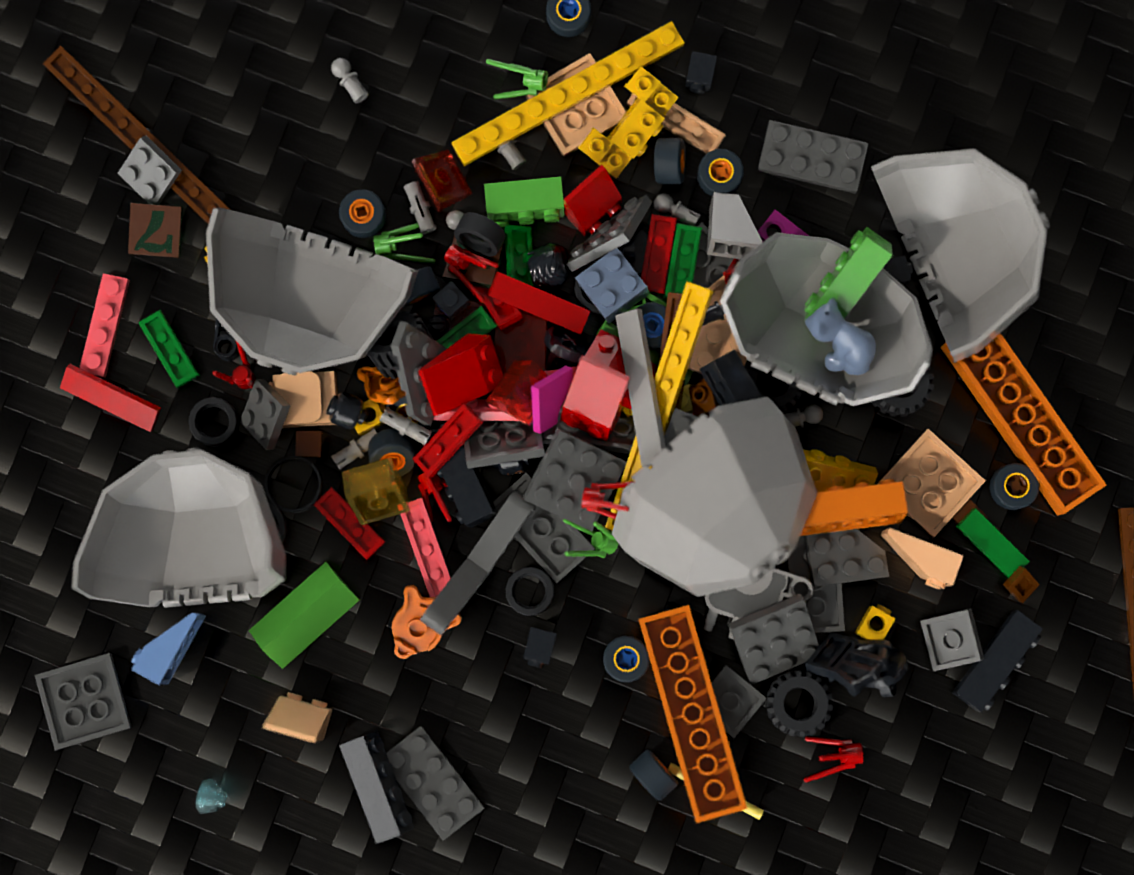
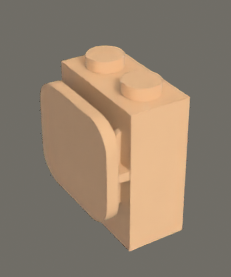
[269,371,338,428]

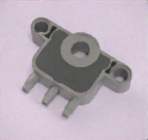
[704,567,815,639]

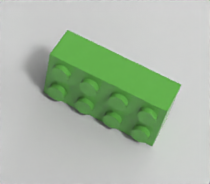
[804,227,892,320]

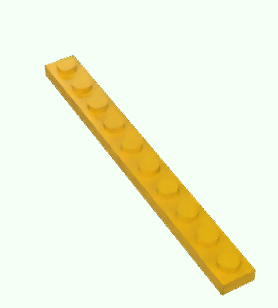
[452,21,684,166]
[605,282,714,530]

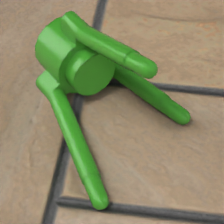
[486,59,548,99]
[374,223,436,264]
[563,519,618,558]

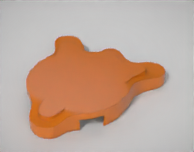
[357,367,406,404]
[392,585,461,659]

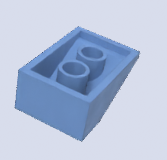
[132,613,206,685]

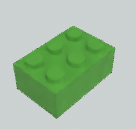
[484,177,564,227]

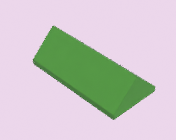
[249,562,360,669]

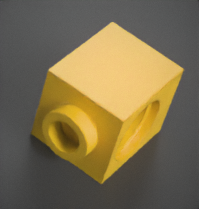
[355,399,386,436]
[855,604,895,640]

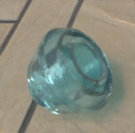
[196,778,227,814]

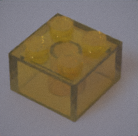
[342,458,410,525]

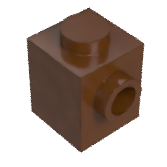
[688,379,720,418]

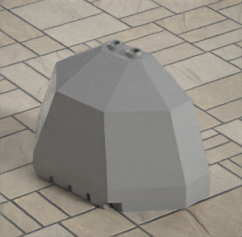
[871,149,1049,362]
[206,208,418,376]
[720,232,932,406]
[612,397,817,596]
[72,448,285,608]

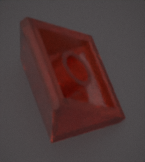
[411,150,472,212]
[486,360,549,426]

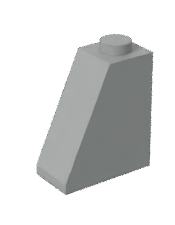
[707,192,762,259]

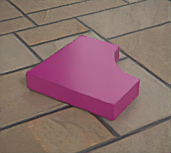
[531,366,573,434]

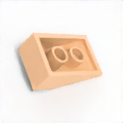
[881,528,963,589]
[263,692,332,743]

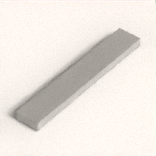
[615,309,666,467]

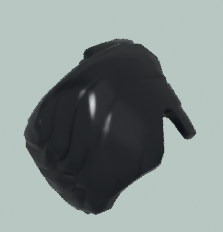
[527,243,569,290]

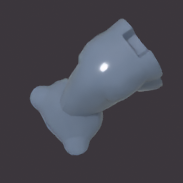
[805,297,876,375]

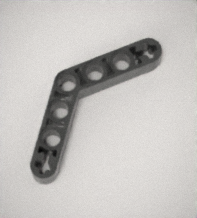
[420,489,536,636]

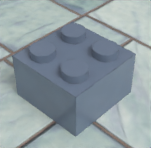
[575,248,650,324]

